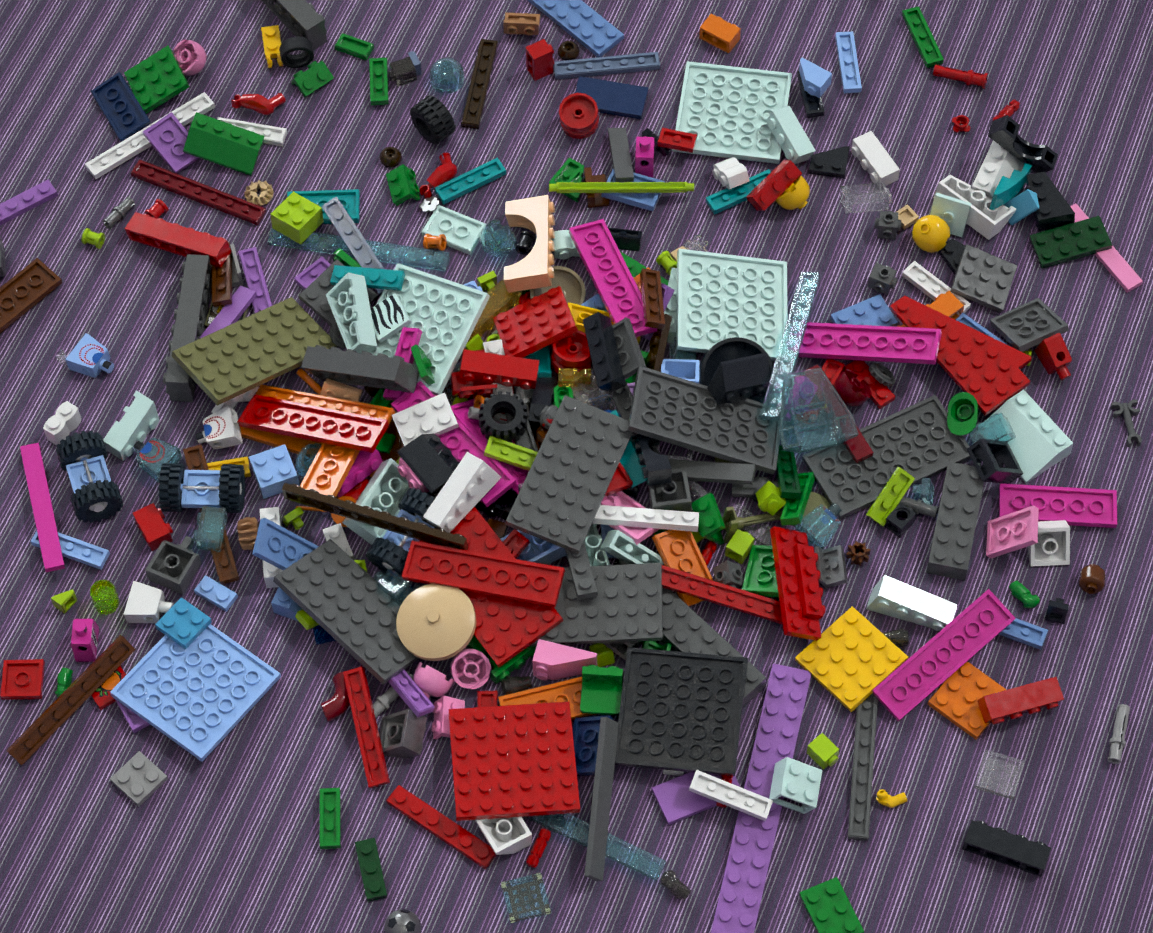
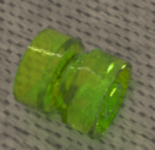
[90,579,120,614]

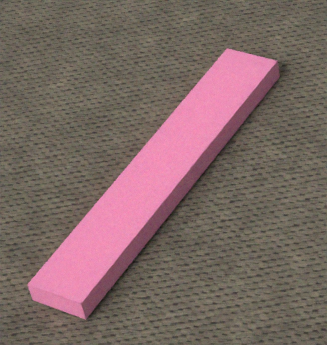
[1070,203,1143,293]

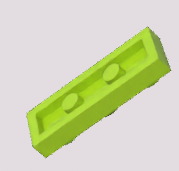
[484,436,538,471]
[866,467,915,526]

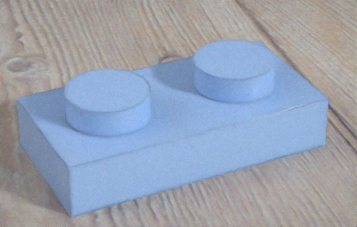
[194,575,238,612]

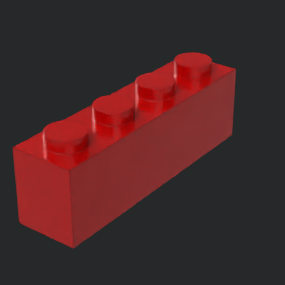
[460,349,539,390]
[977,677,1064,725]

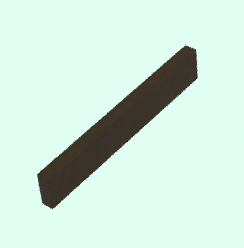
[461,39,498,129]

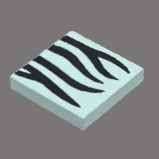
[371,293,412,343]

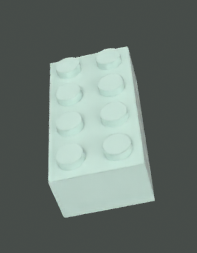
[343,458,410,545]

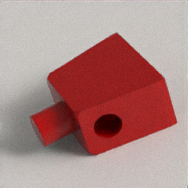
[1034,333,1072,381]

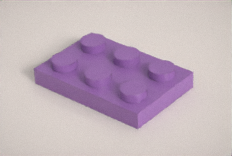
[143,112,199,174]

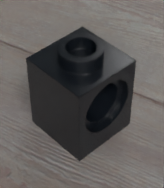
[885,502,916,538]

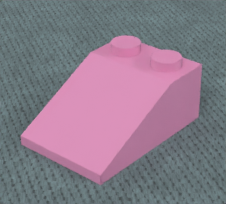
[532,639,597,680]

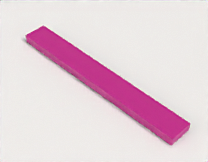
[20,443,65,572]

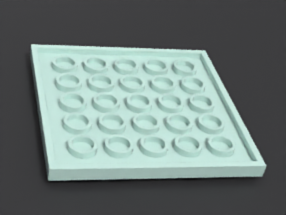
[672,61,792,164]
[676,249,788,362]
[371,263,490,395]

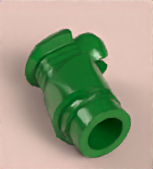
[1009,580,1040,609]
[54,668,73,697]

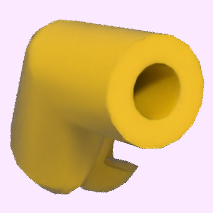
[876,789,908,808]

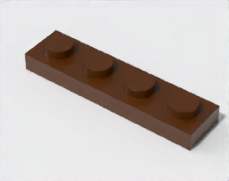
[212,242,232,307]
[640,268,665,329]

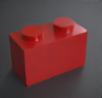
[525,39,555,81]
[132,503,173,551]

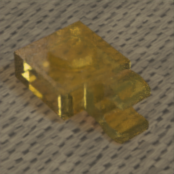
[558,368,591,387]

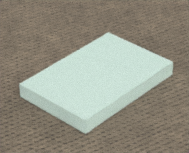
[421,205,487,255]

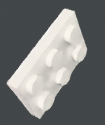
[392,392,459,446]

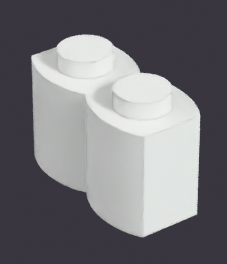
[712,157,750,189]
[43,401,81,445]

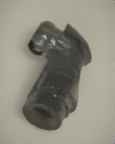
[661,870,691,901]

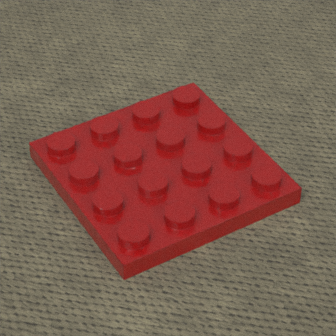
[493,286,578,358]

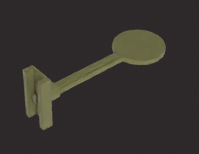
[722,492,831,544]

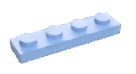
[835,31,862,93]
[30,530,110,570]

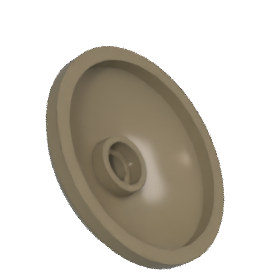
[530,266,586,305]

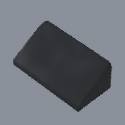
[608,227,642,251]

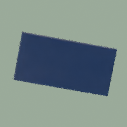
[90,72,152,142]
[575,76,649,119]

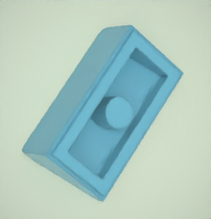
[1004,189,1039,225]

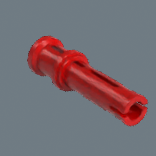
[933,64,988,89]

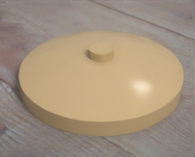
[396,583,476,661]

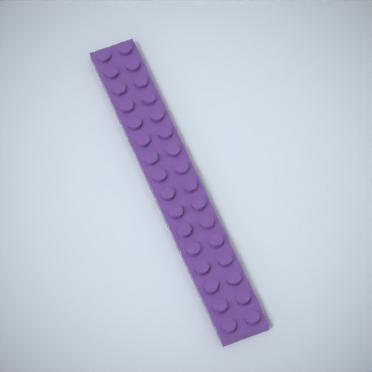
[711,663,811,933]

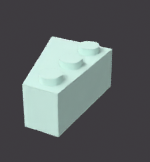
[103,390,160,461]

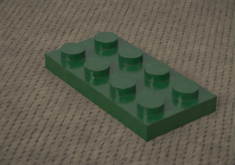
[1029,216,1112,269]

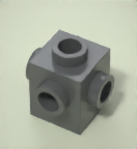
[875,211,901,240]
[867,263,898,295]
[713,560,743,589]

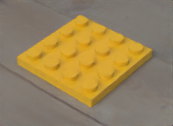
[795,606,909,712]

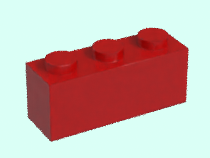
[746,160,802,211]

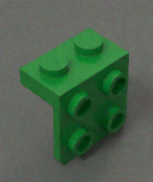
[691,493,725,545]
[580,665,623,715]

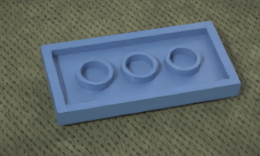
[252,518,319,570]

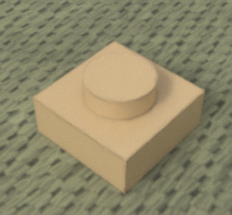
[896,204,919,230]

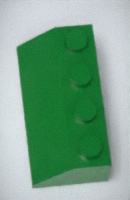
[183,112,265,176]

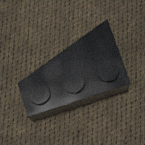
[1027,172,1075,232]

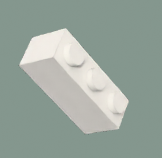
[851,131,900,188]

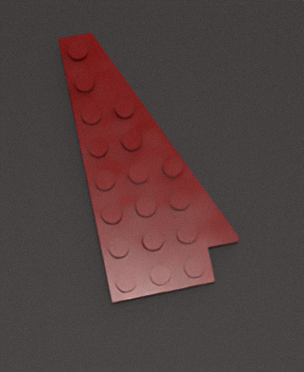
[890,295,1032,416]

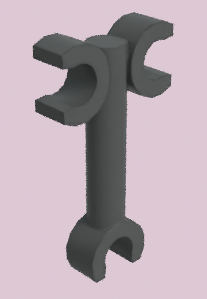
[1110,399,1142,447]

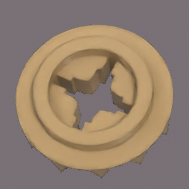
[244,180,274,206]

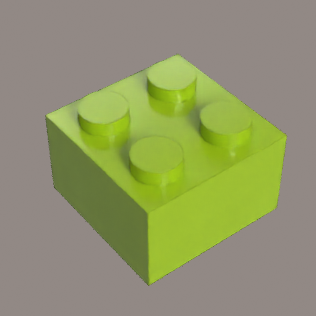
[270,191,324,245]

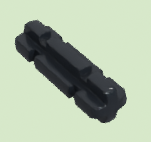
[642,128,671,156]

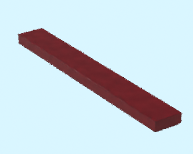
[131,159,266,225]

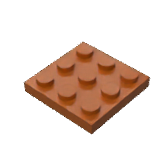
[927,662,1007,740]

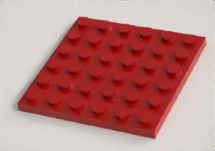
[448,701,580,821]

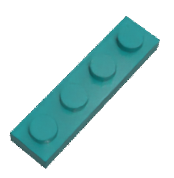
[434,157,507,205]
[705,169,771,215]
[330,265,405,291]

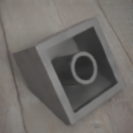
[379,709,427,759]

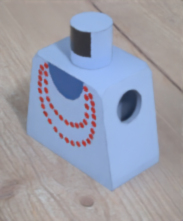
[65,333,114,378]

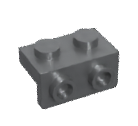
[815,545,848,588]

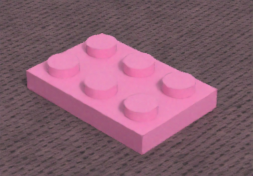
[986,505,1039,559]

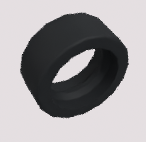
[279,37,314,68]

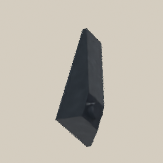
[528,365,562,431]

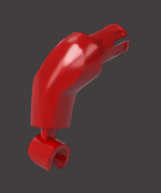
[231,93,286,115]
[420,153,457,198]

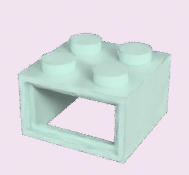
[769,757,822,814]

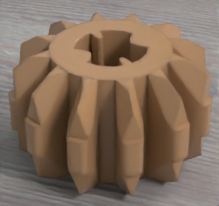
[237,517,259,550]

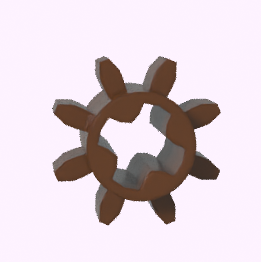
[846,541,871,566]

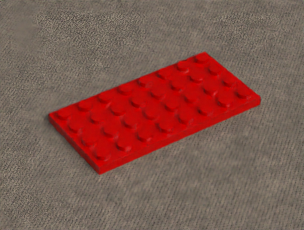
[408,506,563,667]

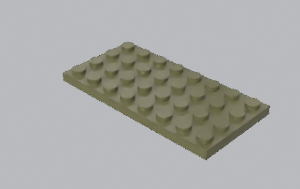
[172,297,337,406]

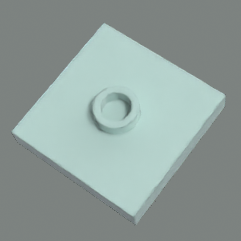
[930,192,972,237]

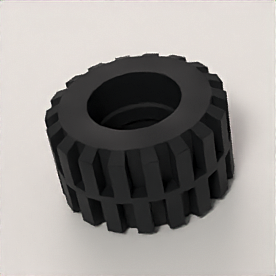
[410,95,456,145]
[479,391,528,443]

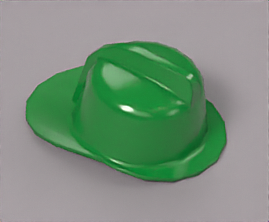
[947,392,978,436]

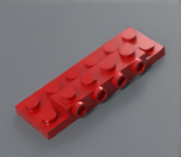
[770,526,826,641]

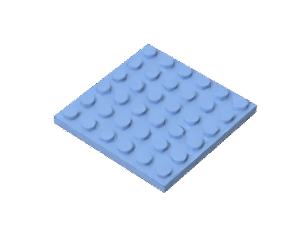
[110,624,281,762]

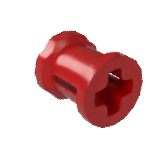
[144,199,169,219]

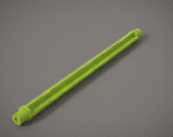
[549,182,694,193]

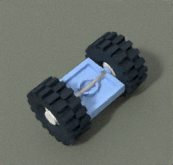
[56,431,123,523]
[158,463,245,513]
[366,488,437,582]

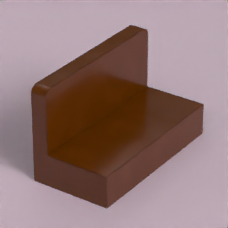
[584,167,609,208]

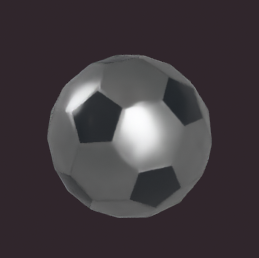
[384,909,421,933]

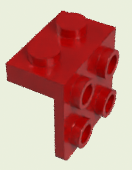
[450,372,497,399]

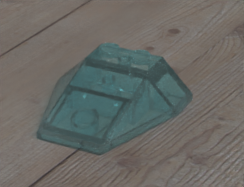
[779,367,858,453]

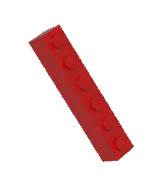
[124,212,231,268]

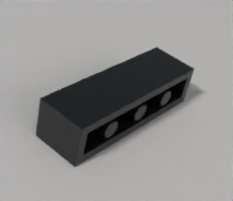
[583,312,626,393]
[962,820,1051,877]

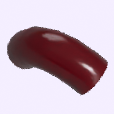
[320,671,350,722]

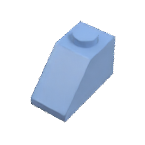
[799,58,832,98]

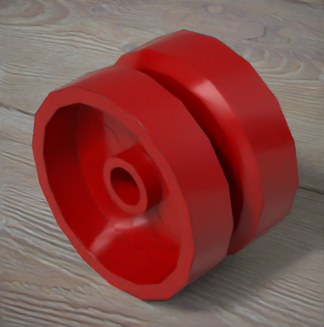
[559,93,599,139]
[551,331,592,379]

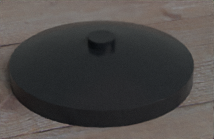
[699,337,774,403]

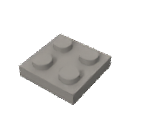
[110,751,168,807]

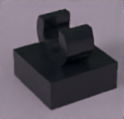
[1045,598,1069,624]

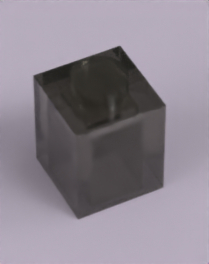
[388,56,417,87]

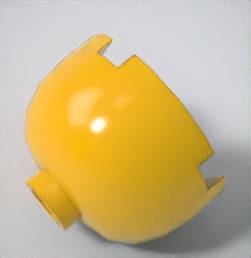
[775,176,810,210]
[912,215,950,253]

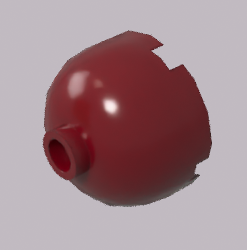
[834,369,872,407]

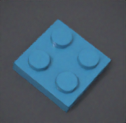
[155,597,212,649]

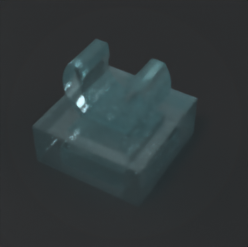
[912,478,935,504]

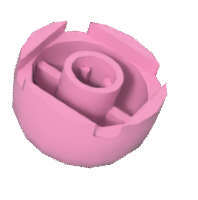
[173,39,207,76]
[451,649,491,689]
[413,662,454,699]

